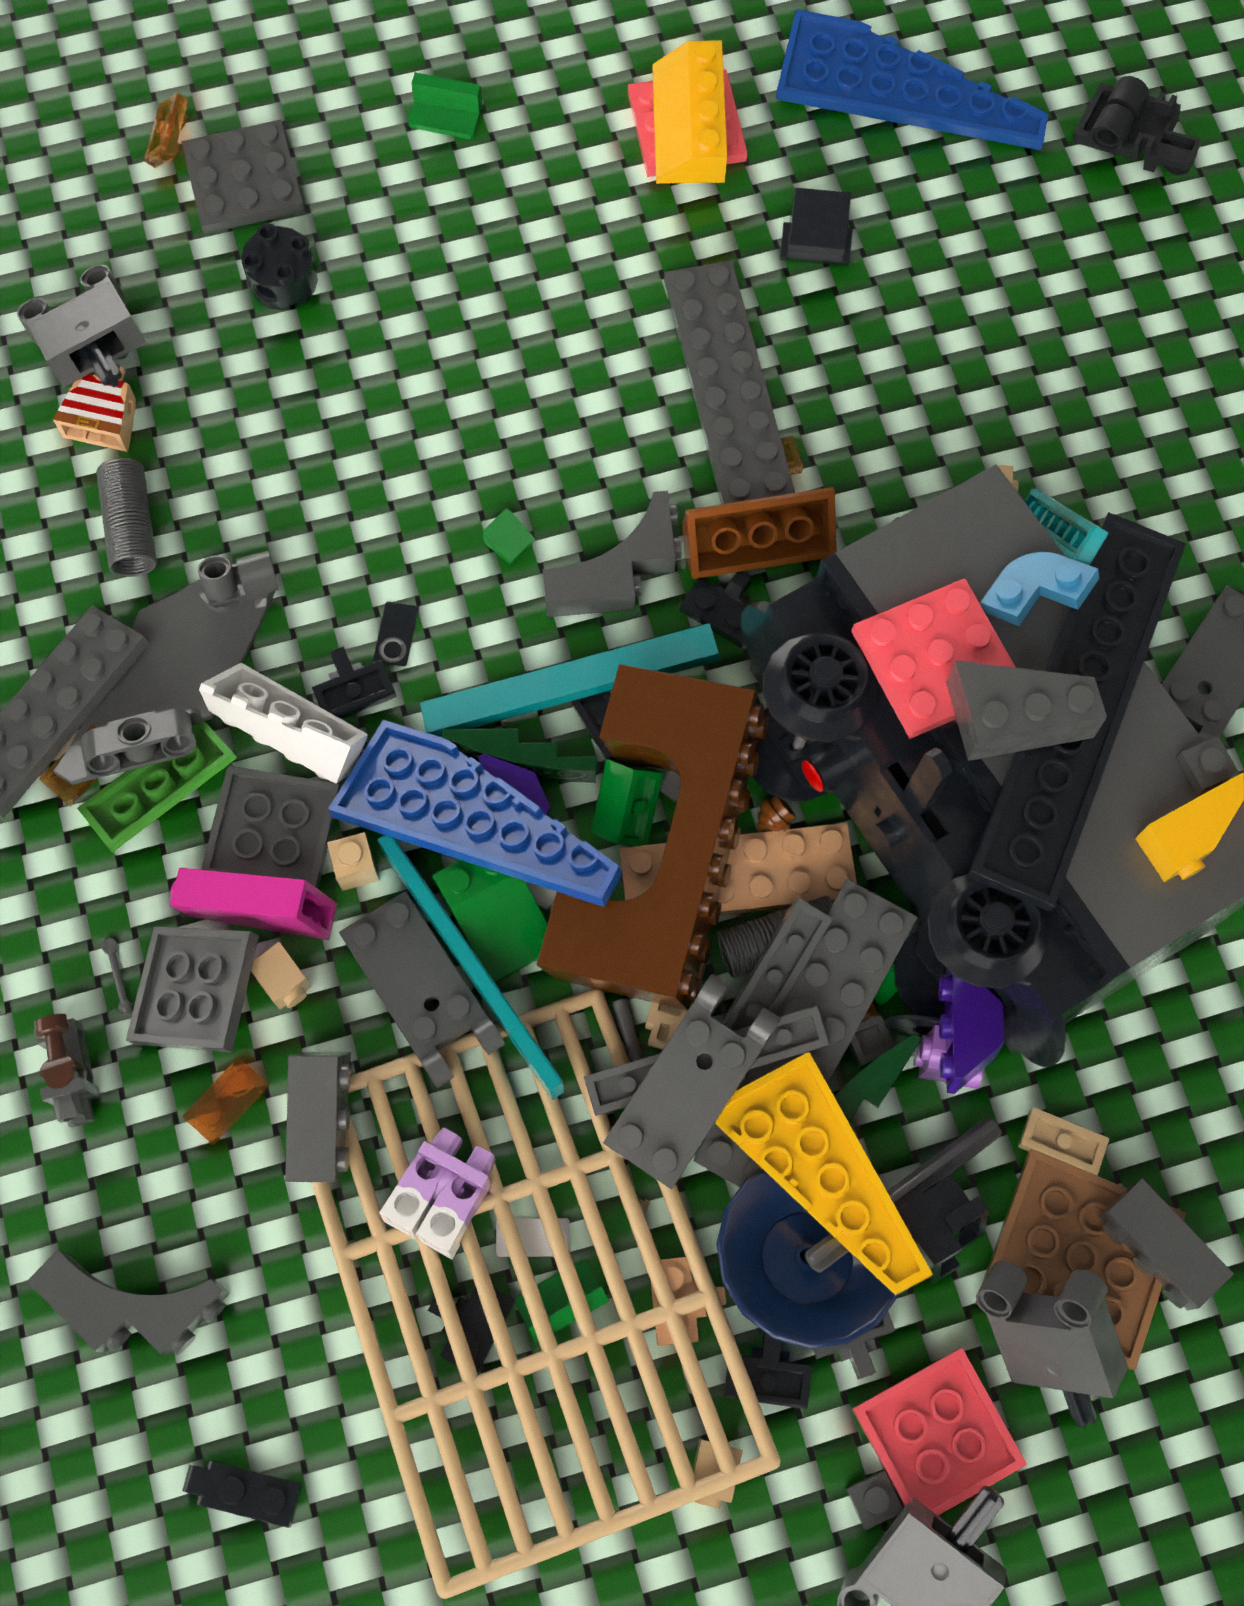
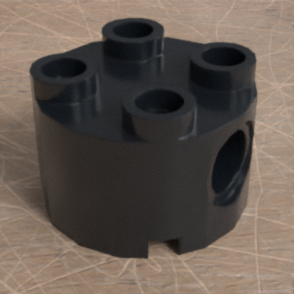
[241,223,318,310]

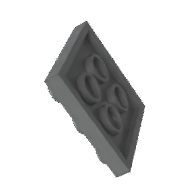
[181,119,305,234]
[201,765,341,889]
[126,926,259,1053]

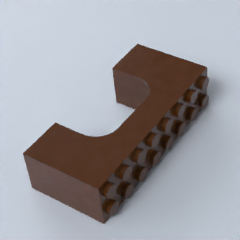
[537,664,769,1011]

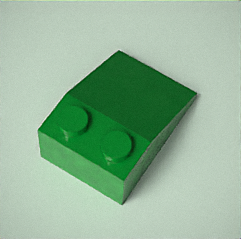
[432,860,548,983]

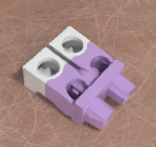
[379,1128,496,1259]

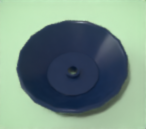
[716,1170,900,1349]

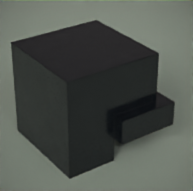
[780,187,853,266]
[897,1176,989,1284]

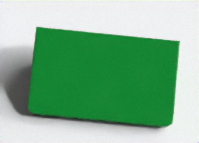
[408,72,483,140]
[591,759,663,846]
[514,1259,609,1343]

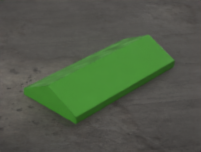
[77,721,237,853]

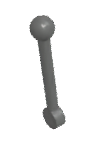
[101,938,133,1015]

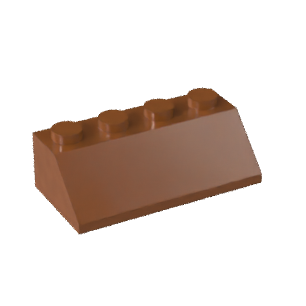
[682,487,837,579]

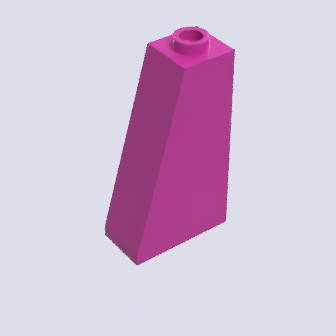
[170,868,337,940]

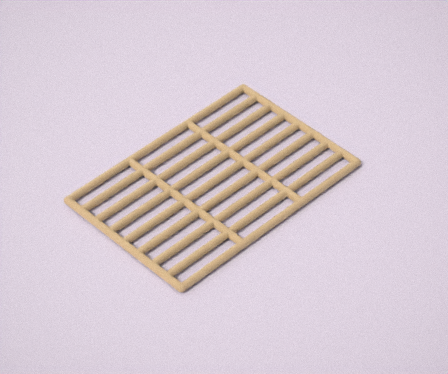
[311,988,781,1599]

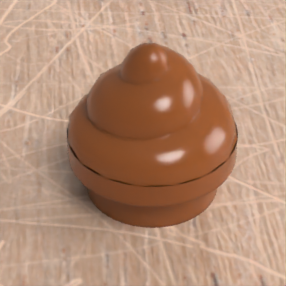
[756,796,796,832]

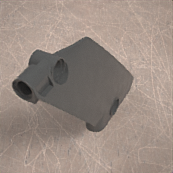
[54,551,279,785]

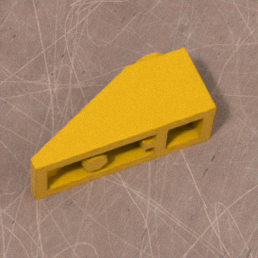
[1135,772,1244,882]

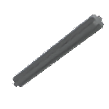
[805,1117,1002,1273]

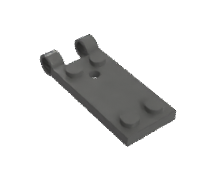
[1162,585,1244,742]
[339,891,505,1088]
[603,974,781,1190]

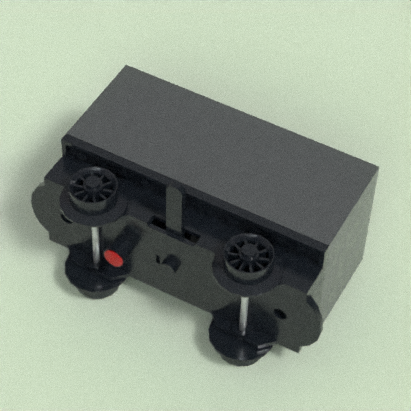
[741,464,1244,1068]

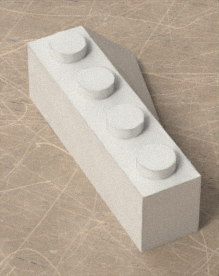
[199,663,368,784]

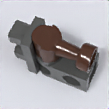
[33,1014,101,1128]

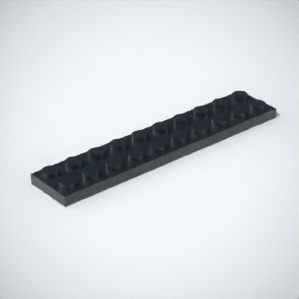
[967,512,1186,912]

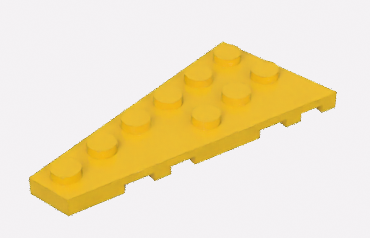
[715,1052,933,1296]

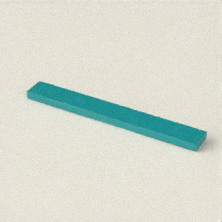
[1025,488,1108,565]
[420,623,720,737]
[377,835,564,1100]

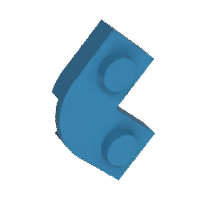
[980,552,1099,626]

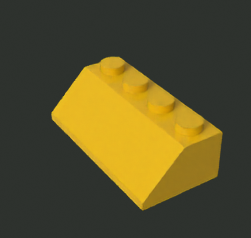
[652,40,727,184]

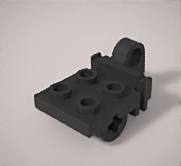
[1073,76,1201,175]

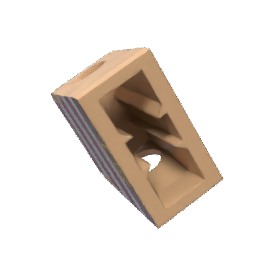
[53,364,136,452]

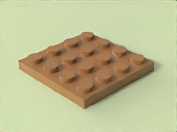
[975,1149,1186,1370]

